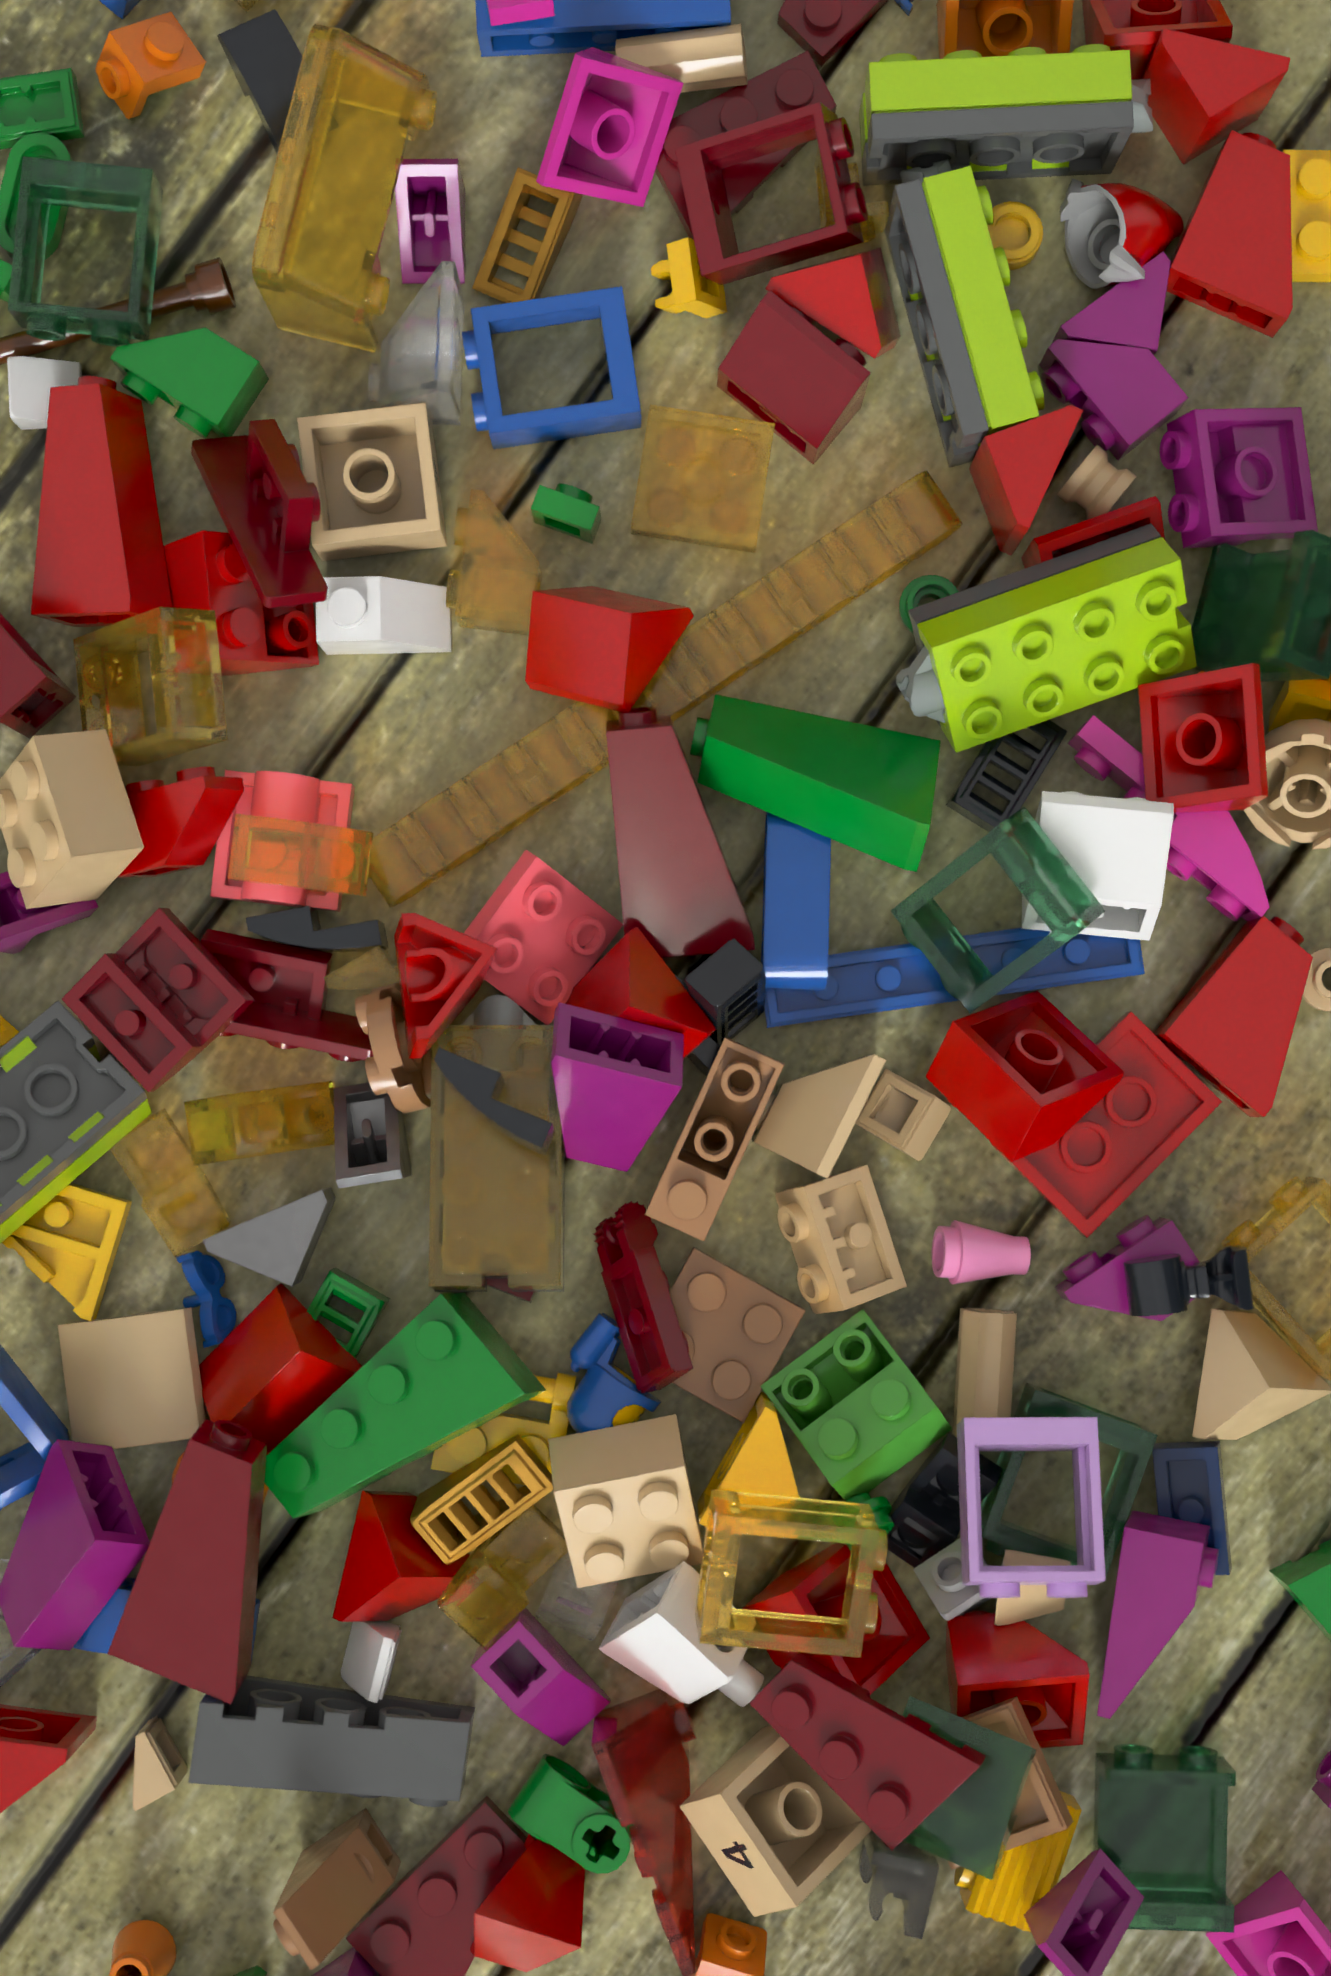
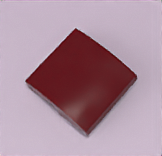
[62,908,255,1093]

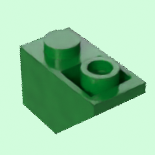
[110,328,269,439]

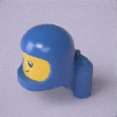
[567,1313,661,1433]

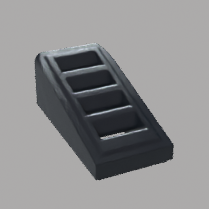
[946,720,1068,839]
[685,938,766,1046]

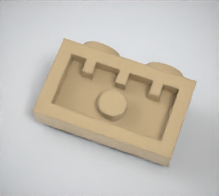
[775,1165,907,1314]

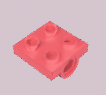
[210,770,355,912]
[464,850,623,1026]

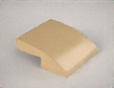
[58,1307,206,1449]

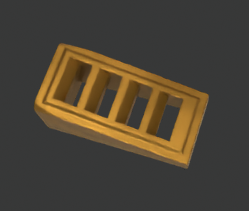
[472,167,583,303]
[410,1434,553,1565]

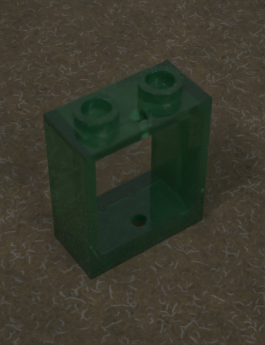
[8,156,163,347]
[891,807,1106,1013]
[981,1382,1158,1583]

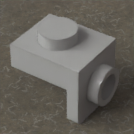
[913,1538,991,1621]

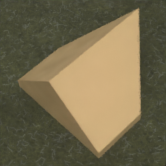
[1192,1308,1331,1440]

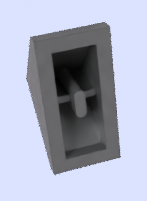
[333,1082,412,1189]
[203,1187,335,1286]

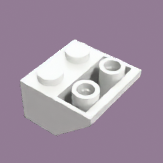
[1022,791,1174,941]

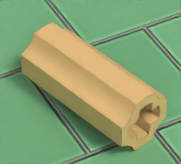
[615,24,748,93]
[952,1308,1017,1437]

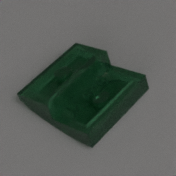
[902,1696,1037,1880]

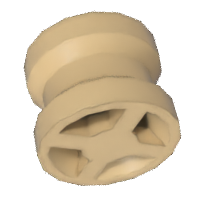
[1057,445,1137,520]

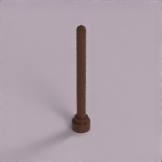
[0,257,236,365]

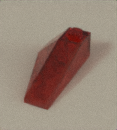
[591,1689,697,1976]

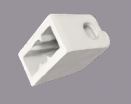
[599,1561,764,1707]

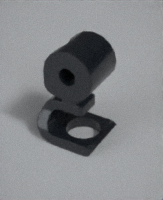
[1123,1245,1254,1316]

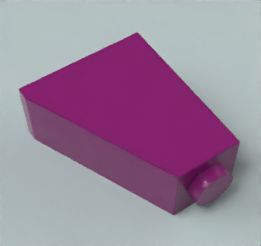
[551,1002,684,1172]
[0,1439,150,1650]

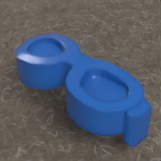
[176,1250,236,1348]

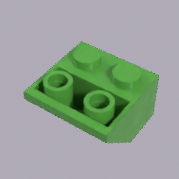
[761,1309,953,1501]

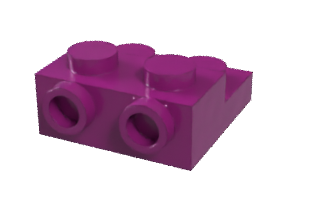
[1159,407,1318,548]

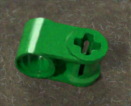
[508,1754,634,1874]

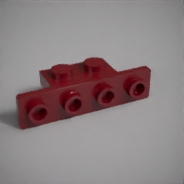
[191,419,328,608]
[201,929,373,1062]

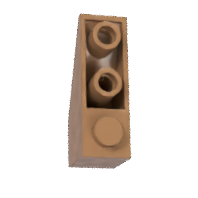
[645,1037,785,1241]
[273,1808,401,1970]

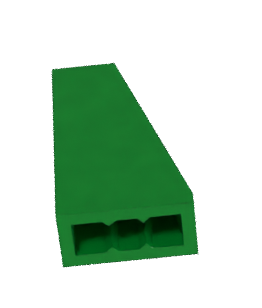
[690,694,941,872]

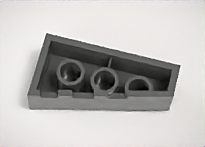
[188,1676,475,1807]

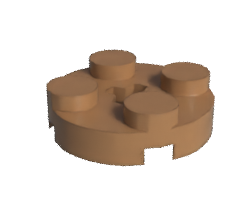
[355,982,436,1114]

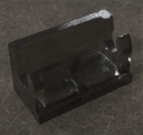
[859,1826,939,1939]

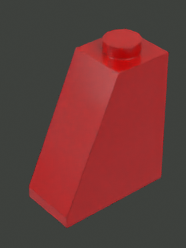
[1167,130,1293,338]
[1154,916,1313,1117]

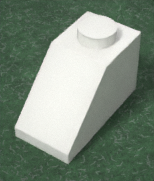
[316,576,452,655]

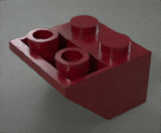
[717,290,871,465]

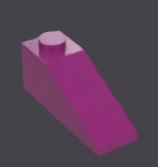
[1097,1510,1219,1719]

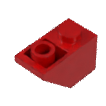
[118,766,244,877]

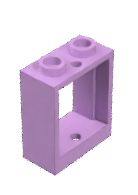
[957,1417,1106,1598]

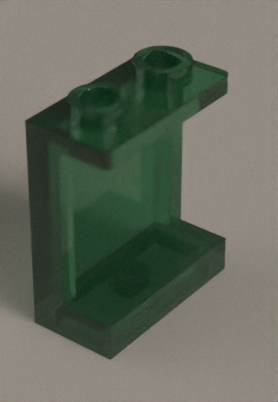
[1191,530,1331,682]
[1093,1744,1236,1933]

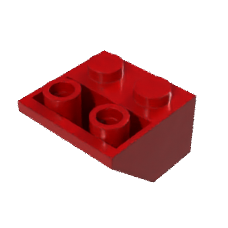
[163,530,319,676]

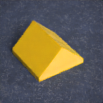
[697,1392,801,1530]

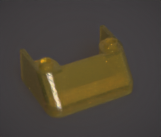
[252,23,437,353]

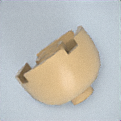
[1244,718,1331,849]

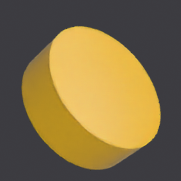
[987,201,1043,270]

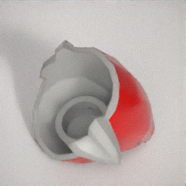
[1060,179,1184,289]

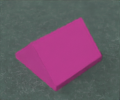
[536,47,683,207]
[1205,1870,1331,1976]

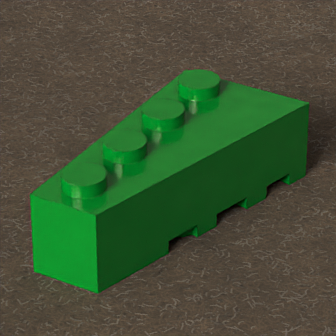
[264,1293,546,1519]

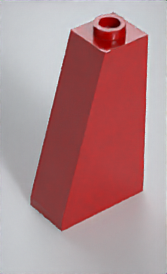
[31,376,173,627]

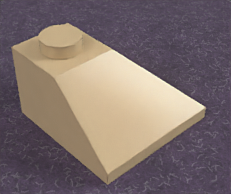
[752,1054,886,1179]

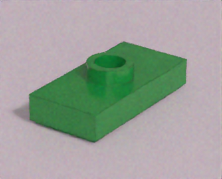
[0,68,85,150]

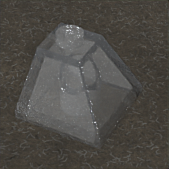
[368,261,465,425]

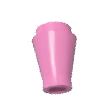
[932,1220,1031,1285]

